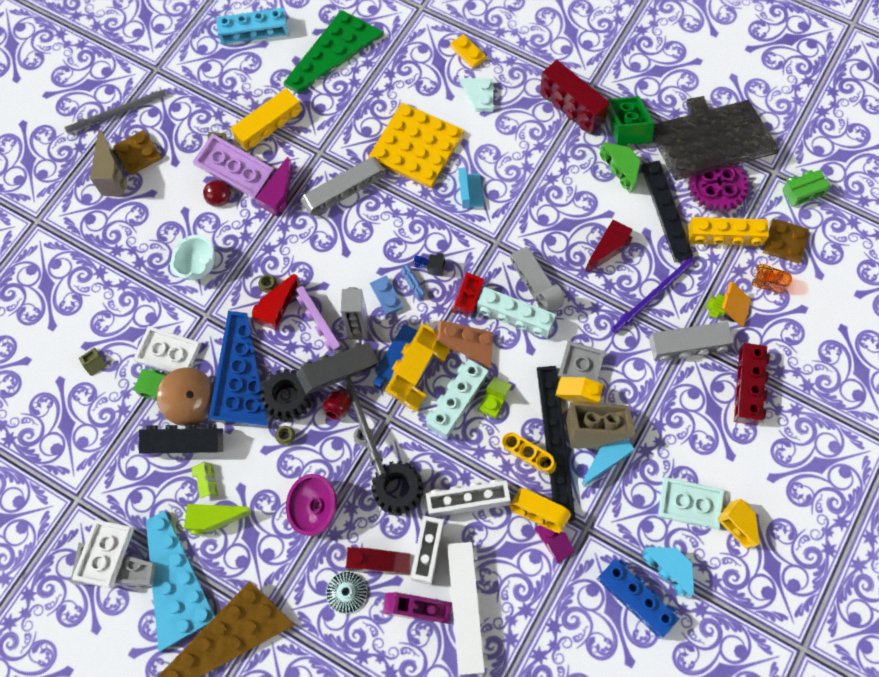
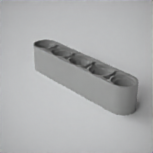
[301,157,386,216]

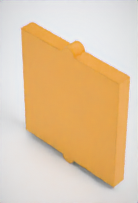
[722,282,751,326]

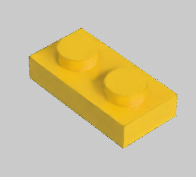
[450,34,486,69]

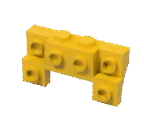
[384,323,450,412]

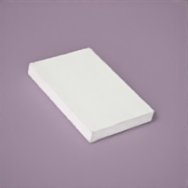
[133,326,202,373]
[72,520,134,589]

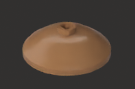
[157,367,214,426]

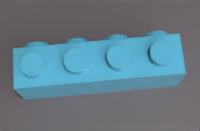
[216,8,288,45]

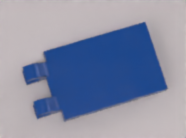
[373,324,418,390]

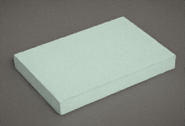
[657,477,725,530]

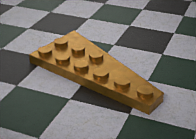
[157,581,295,677]

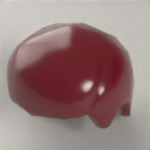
[203,179,231,207]

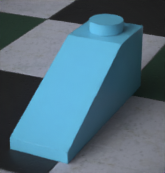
[582,439,635,487]

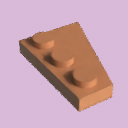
[436,320,493,370]

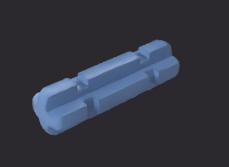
[401,265,425,299]

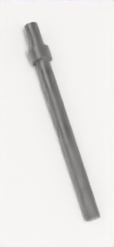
[64,89,166,134]
[343,378,386,478]

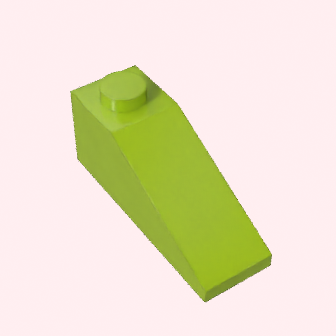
[184,504,252,536]

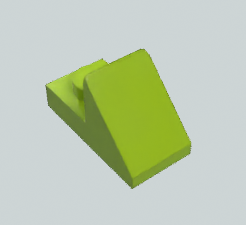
[478,377,512,419]

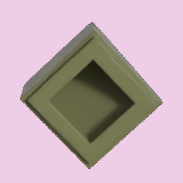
[79,348,107,376]

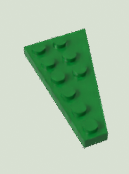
[283,9,384,94]

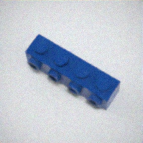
[596,558,680,639]

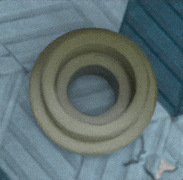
[258,275,277,293]
[275,426,295,445]

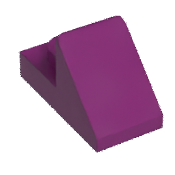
[534,525,575,564]

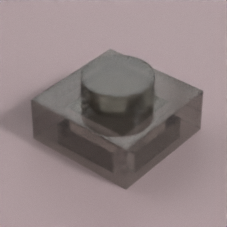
[686,96,709,118]

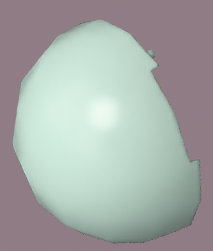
[169,235,216,280]

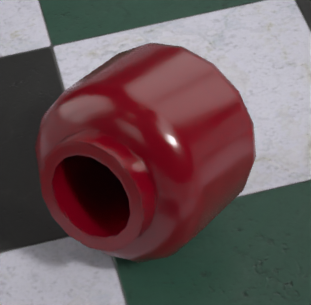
[322,390,351,420]

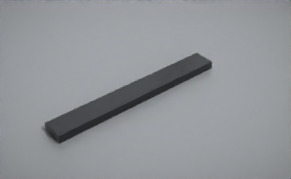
[536,366,576,521]

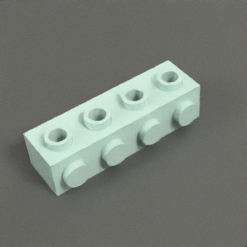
[477,287,556,339]
[425,359,489,440]

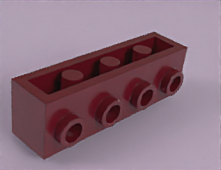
[734,343,770,426]

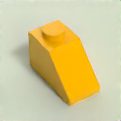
[555,377,604,404]
[717,498,760,549]

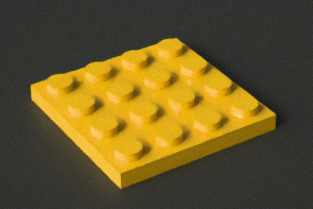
[368,103,464,189]

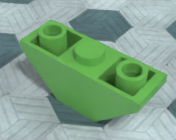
[600,142,640,193]

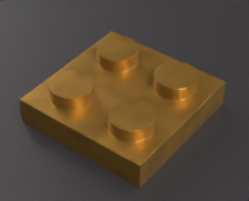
[113,130,162,176]
[763,218,809,264]

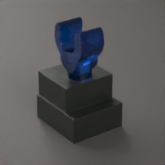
[413,253,446,277]

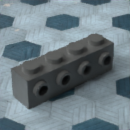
[296,342,379,395]

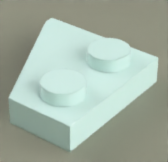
[460,78,493,112]

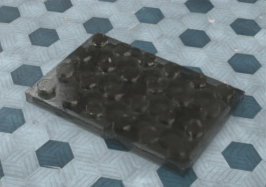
[652,100,780,181]

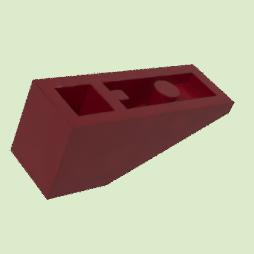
[585,219,633,273]
[346,547,411,575]

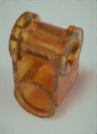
[752,264,792,294]

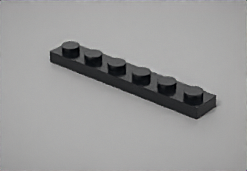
[641,160,693,263]

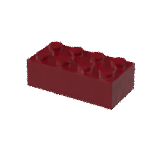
[539,59,610,135]

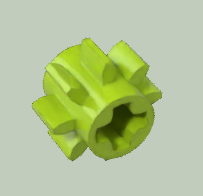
[705,293,725,319]

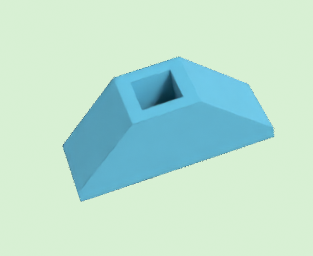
[641,547,694,598]

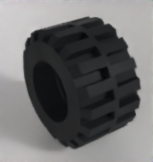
[260,369,313,422]
[371,461,423,516]

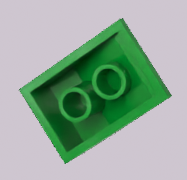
[606,96,654,146]

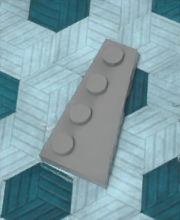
[70,542,156,586]

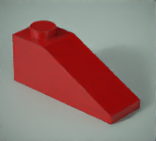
[252,274,300,330]

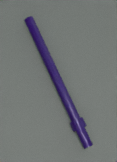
[611,258,694,334]

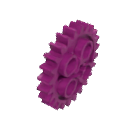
[688,158,749,214]

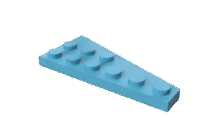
[146,511,216,652]

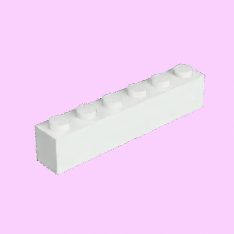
[447,542,488,676]

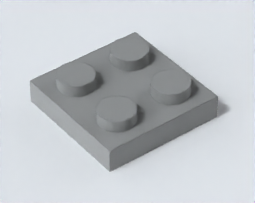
[558,341,605,382]

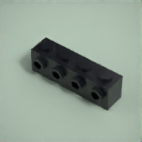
[139,424,223,454]

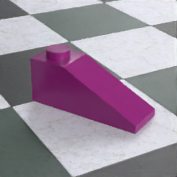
[256,157,293,216]
[382,592,452,624]

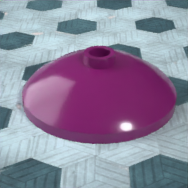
[286,474,337,536]

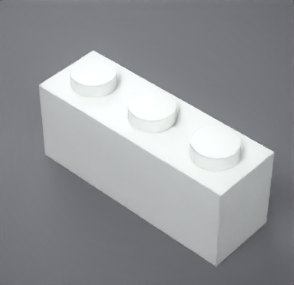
[410,516,444,585]

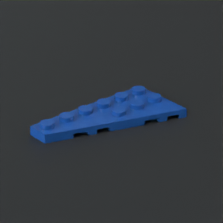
[208,311,268,428]

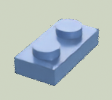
[370,275,403,317]

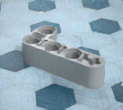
[509,247,564,312]

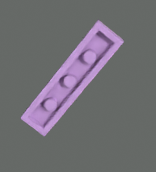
[296,285,341,353]

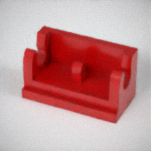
[451,272,484,316]

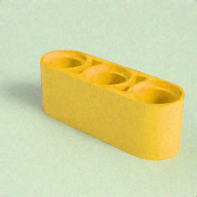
[502,432,556,475]
[509,488,571,533]

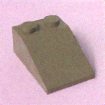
[90,130,127,197]
[566,402,636,449]

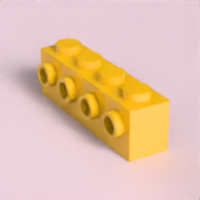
[230,88,302,151]
[688,217,769,246]

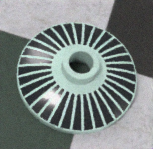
[326,571,367,614]

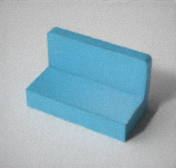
[458,167,484,209]

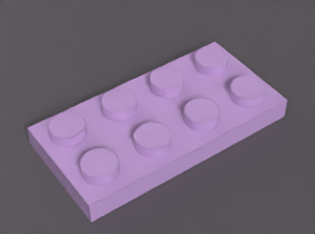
[193,134,274,200]

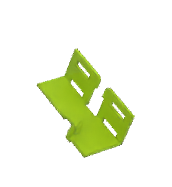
[191,462,219,499]

